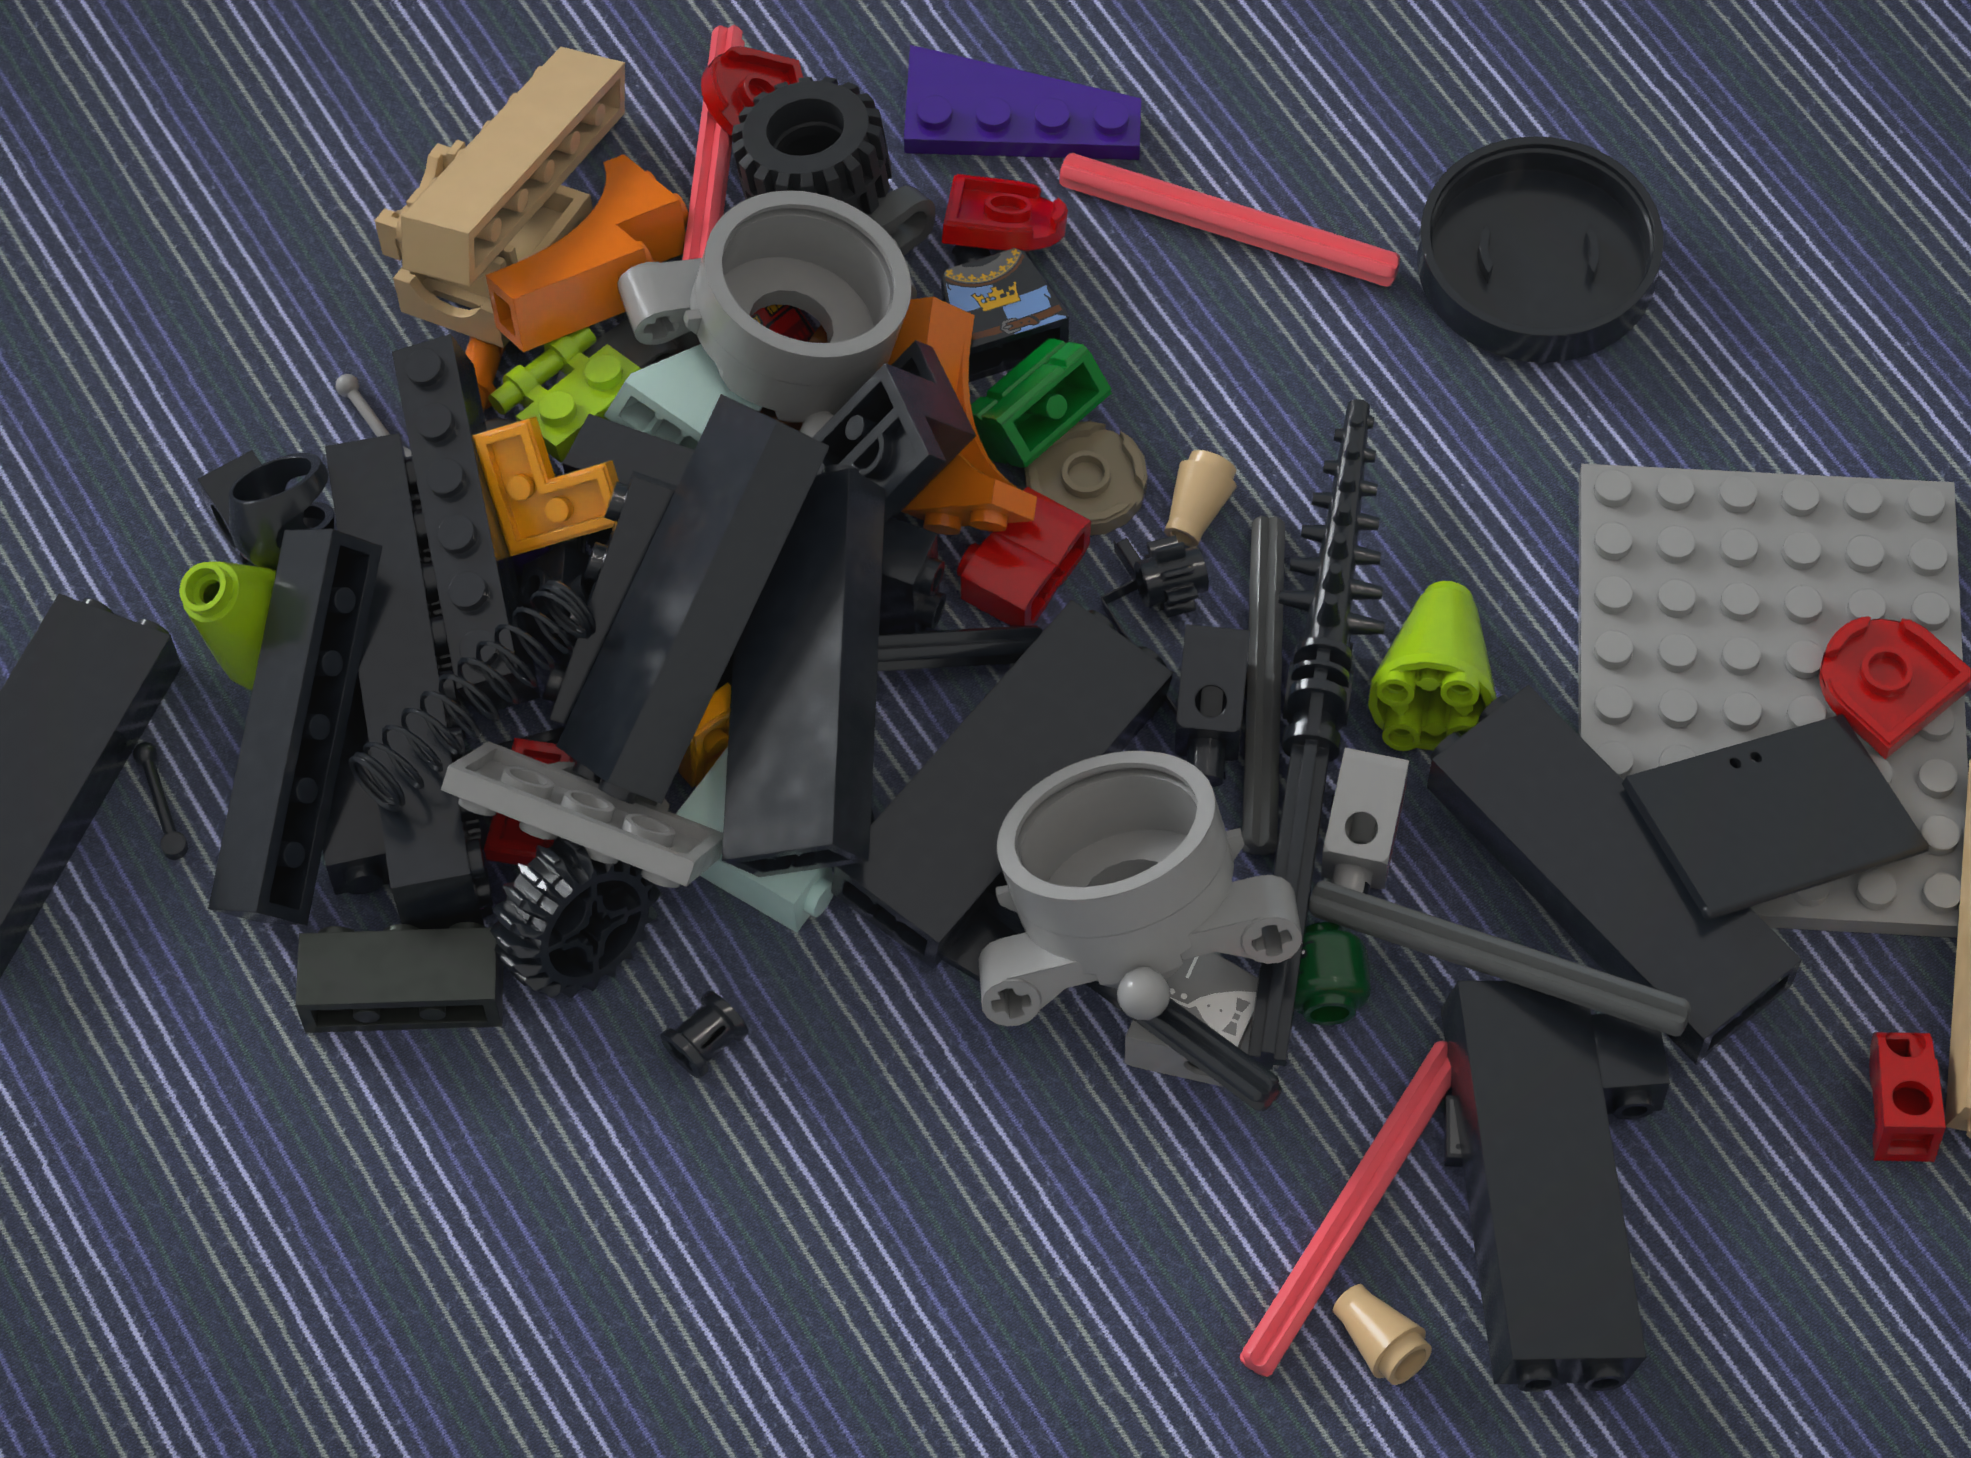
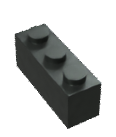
[295,922,504,1033]

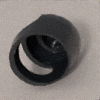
[229,453,334,570]

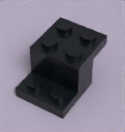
[812,340,976,523]

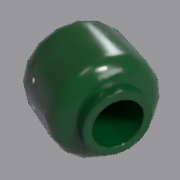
[1294,922,1371,1025]

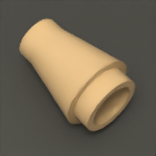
[1164,450,1237,547]
[1333,1284,1432,1385]

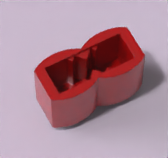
[957,487,1091,626]

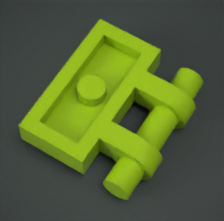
[488,327,642,462]

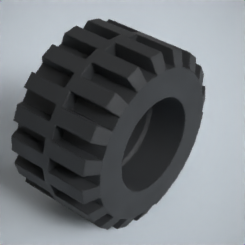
[732,77,892,214]

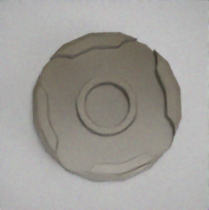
[1025,421,1148,536]

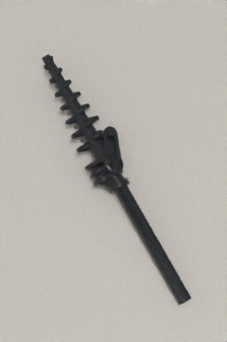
[1247,399,1385,1070]

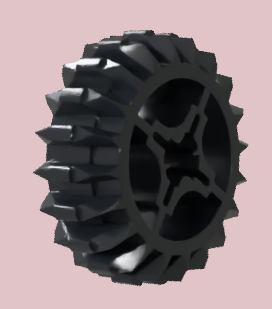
[490,836,662,998]

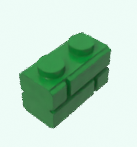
[971,338,1112,468]

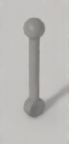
[335,374,412,457]

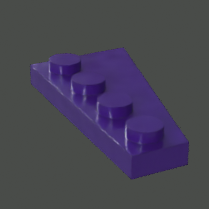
[904,45,1141,160]

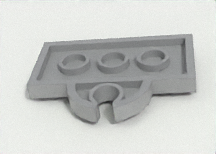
[441,741,723,888]

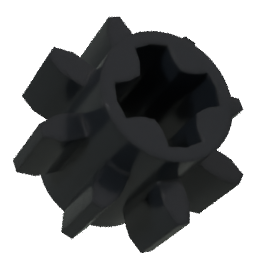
[1134,535,1209,618]

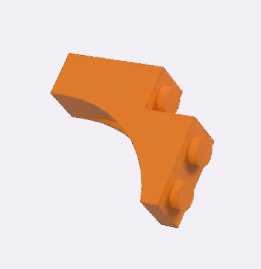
[485,154,688,352]
[888,296,1037,535]

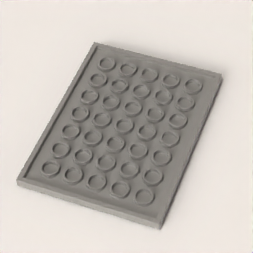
[1578,464,1968,938]

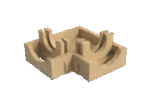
[374,140,593,348]

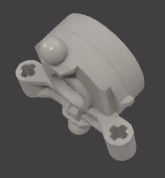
[617,191,917,437]
[978,751,1302,1026]

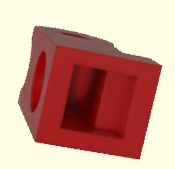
[1869,1032,1946,1162]

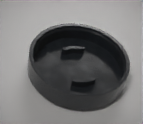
[1417,136,1663,363]

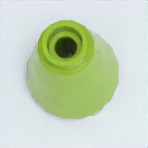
[179,562,277,691]
[1368,581,1497,751]

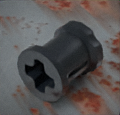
[660,990,748,1078]

